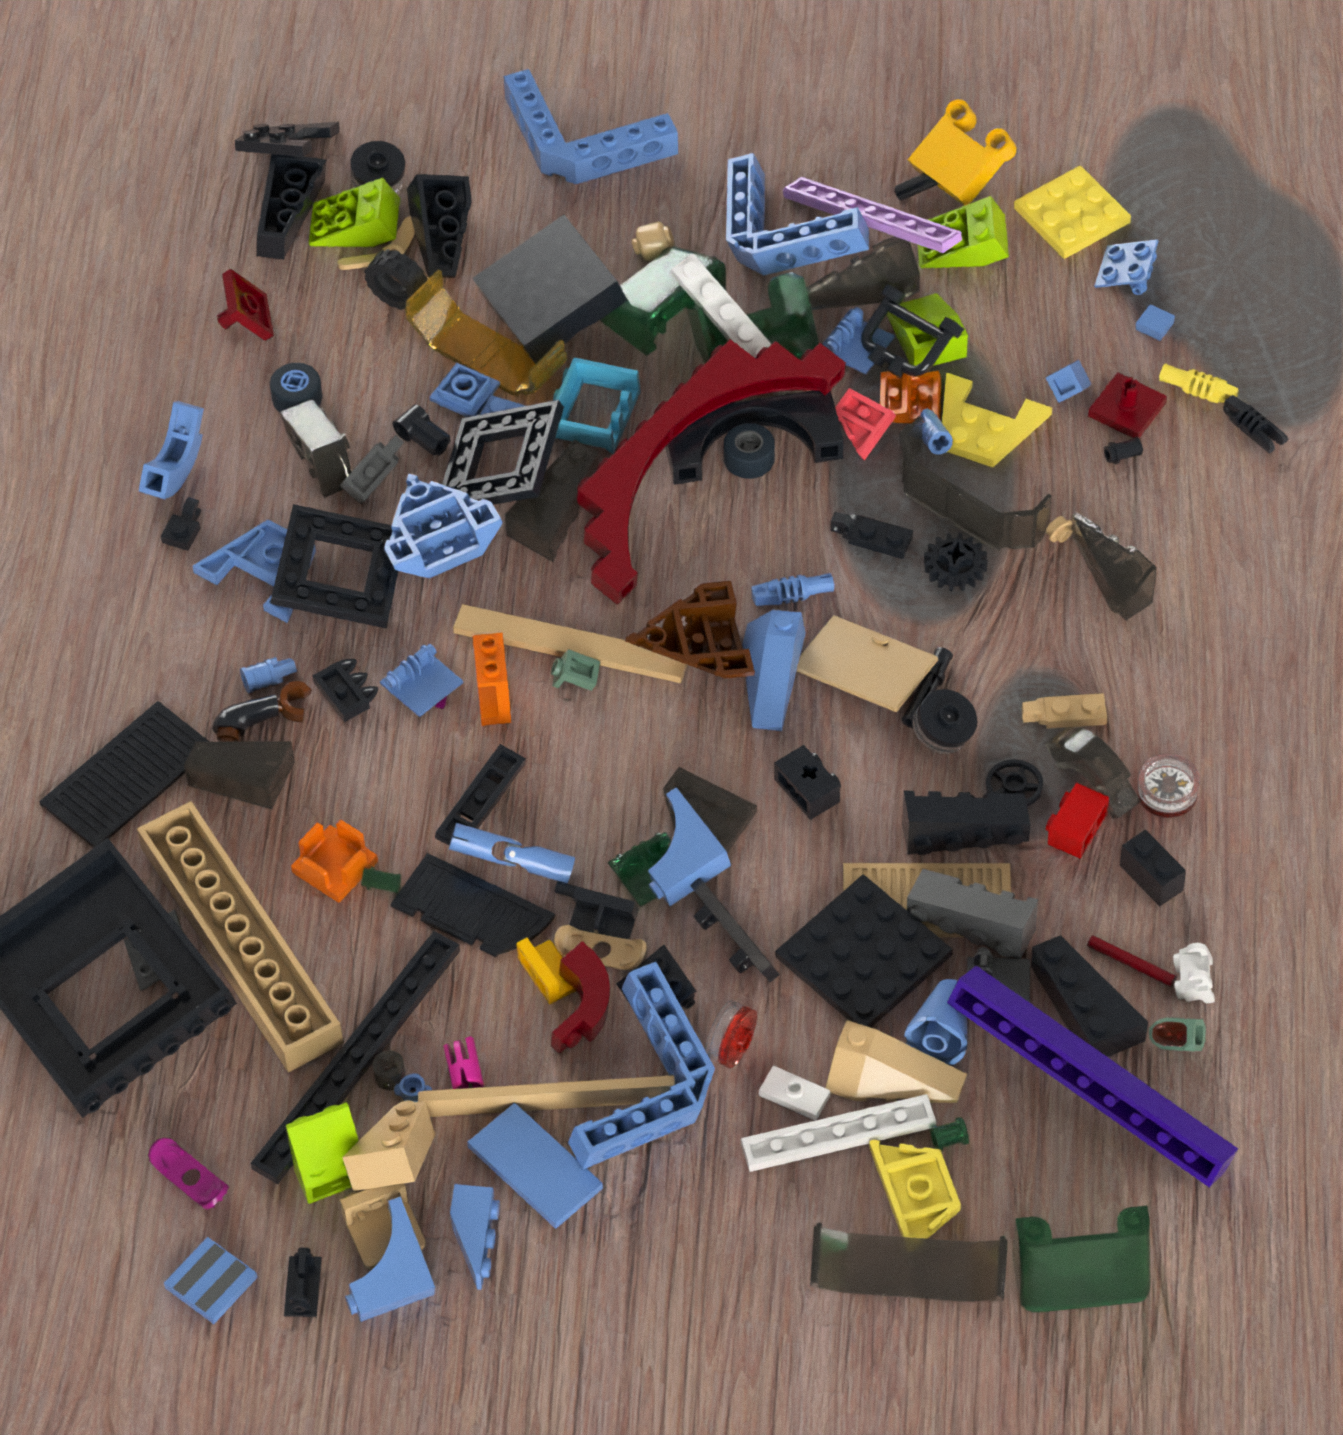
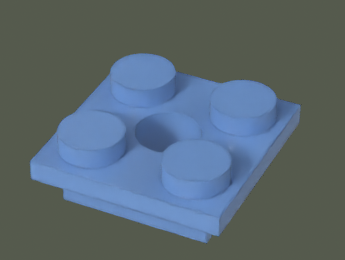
[430,363,500,417]

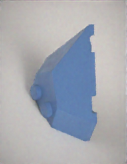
[384,473,502,578]

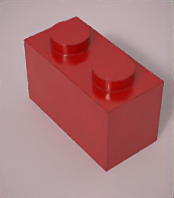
[1045,783,1109,859]

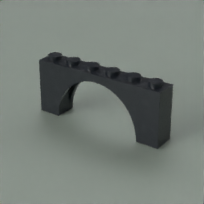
[665,390,844,485]

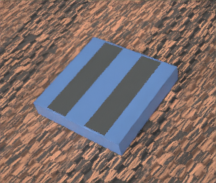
[164,1237,257,1324]

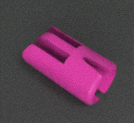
[443,1036,484,1089]

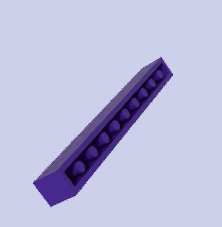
[947,966,1238,1188]

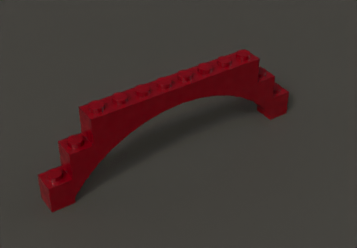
[577,339,846,605]

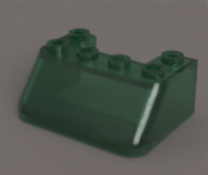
[685,272,819,363]

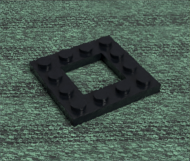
[442,400,564,505]
[270,504,399,629]

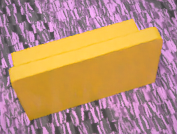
[517,937,576,1005]

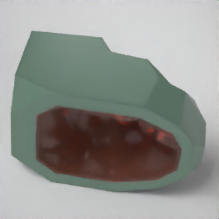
[1149,1017,1206,1051]

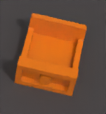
[473,632,512,726]

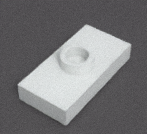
[759,1066,830,1121]

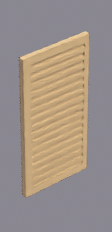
[843,863,1011,937]

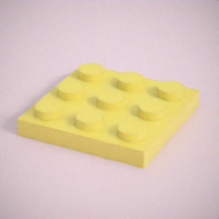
[1014,165,1131,259]

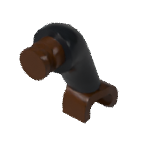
[212,681,312,753]

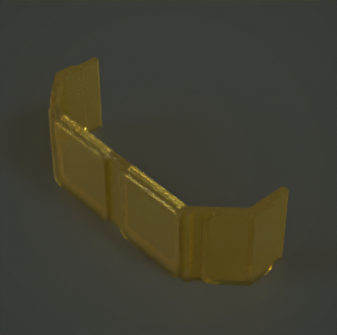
[405,270,567,397]

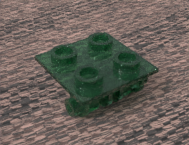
[608,832,671,907]

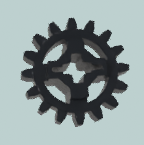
[924,533,988,592]

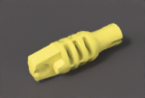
[1159,363,1238,403]

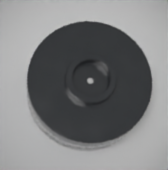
[350,141,405,192]
[913,689,978,754]

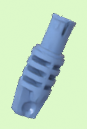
[751,573,834,606]

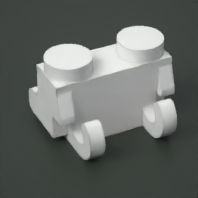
[1173,943,1215,1003]

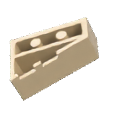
[342,1100,435,1191]

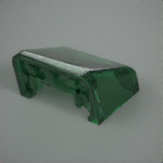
[600,246,726,356]
[1012,1205,1151,1313]

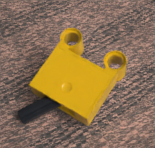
[894,99,1017,206]

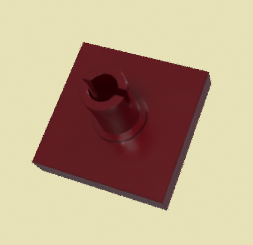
[217,268,274,341]
[1088,372,1167,438]

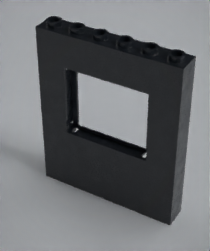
[0,838,237,1118]

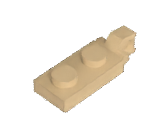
[1022,693,1107,729]

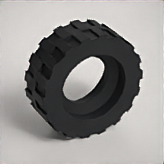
[364,249,429,310]

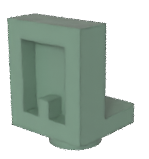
[551,649,600,691]

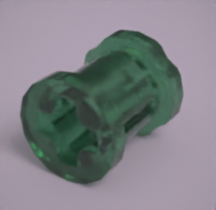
[929,1117,969,1152]

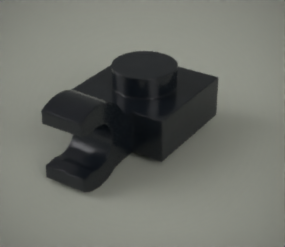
[161,497,201,551]

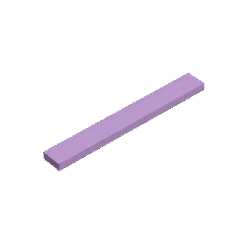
[783,177,962,253]

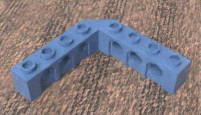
[503,69,678,184]
[726,153,869,276]
[568,962,715,1170]

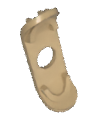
[554,925,647,970]

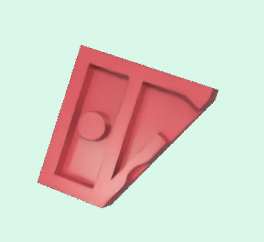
[835,388,896,460]

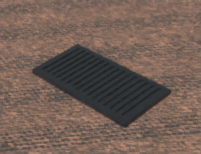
[39,701,214,848]

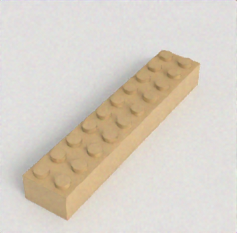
[137,801,344,1073]

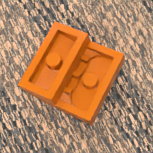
[880,371,942,424]

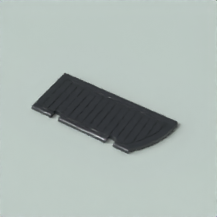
[391,853,555,957]

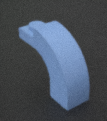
[138,401,204,499]

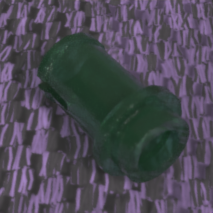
[361,866,402,894]

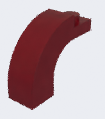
[551,941,610,1054]

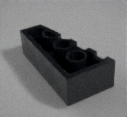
[902,790,1031,855]

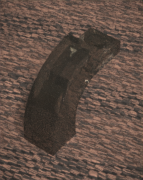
[1045,727,1141,819]

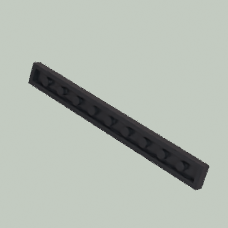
[250,931,460,1184]

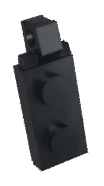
[831,512,913,559]

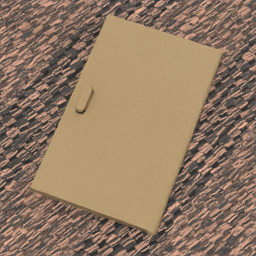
[796,615,938,712]

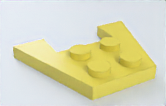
[942,372,1052,467]

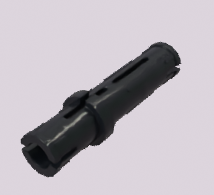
[901,647,953,729]

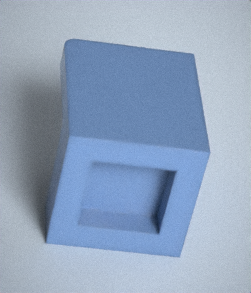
[1046,360,1091,403]

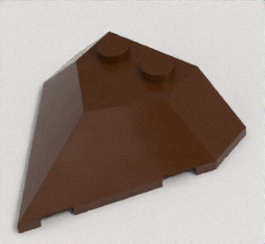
[625,581,755,679]

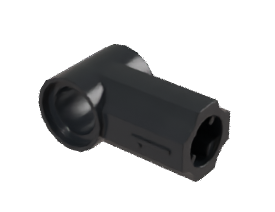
[392,404,451,456]

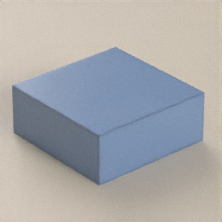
[1136,304,1175,341]

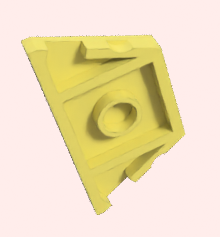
[869,1140,961,1253]

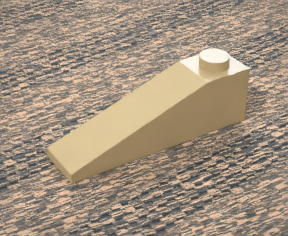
[826,1021,967,1103]

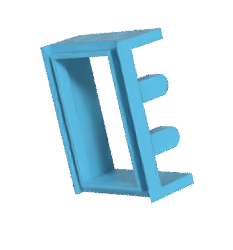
[553,357,641,454]

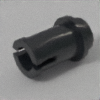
[1104,437,1143,464]

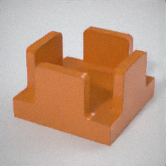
[291,819,378,903]

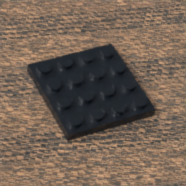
[775,874,953,1028]

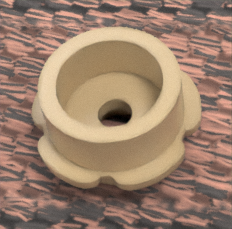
[1046,516,1073,543]

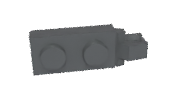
[340,435,404,505]

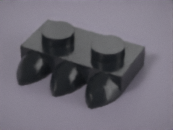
[312,659,379,722]

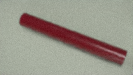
[1087,935,1177,987]

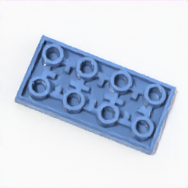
[467,1103,603,1229]

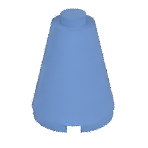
[904,979,967,1065]

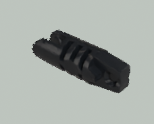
[1223,395,1289,453]

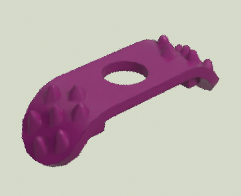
[148,1137,229,1209]

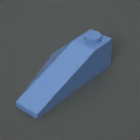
[742,610,806,731]

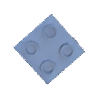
[1094,239,1159,295]
[822,307,895,374]
[380,644,464,717]

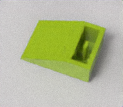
[308,178,400,247]
[918,196,1009,268]
[887,293,968,366]
[286,1102,359,1204]

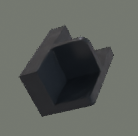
[570,886,639,939]

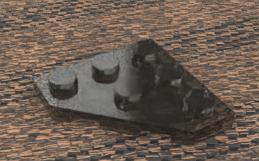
[663,767,757,853]

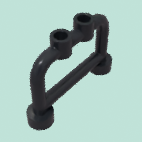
[861,284,964,378]

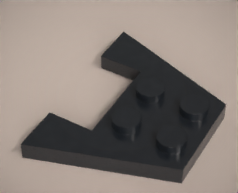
[234,121,340,157]

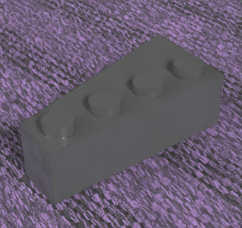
[907,869,1038,959]

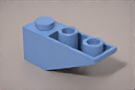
[450,1184,500,1290]

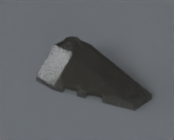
[805,236,920,311]
[1071,512,1157,621]

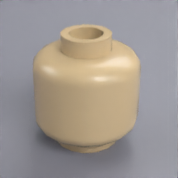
[632,221,675,261]

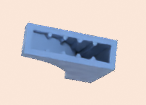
[648,788,731,906]
[345,1197,435,1322]

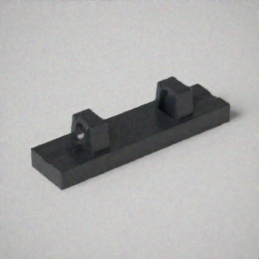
[435,744,526,845]
[690,878,780,982]

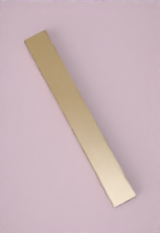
[453,604,687,683]
[418,1075,675,1117]

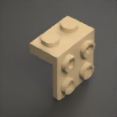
[340,1183,426,1269]

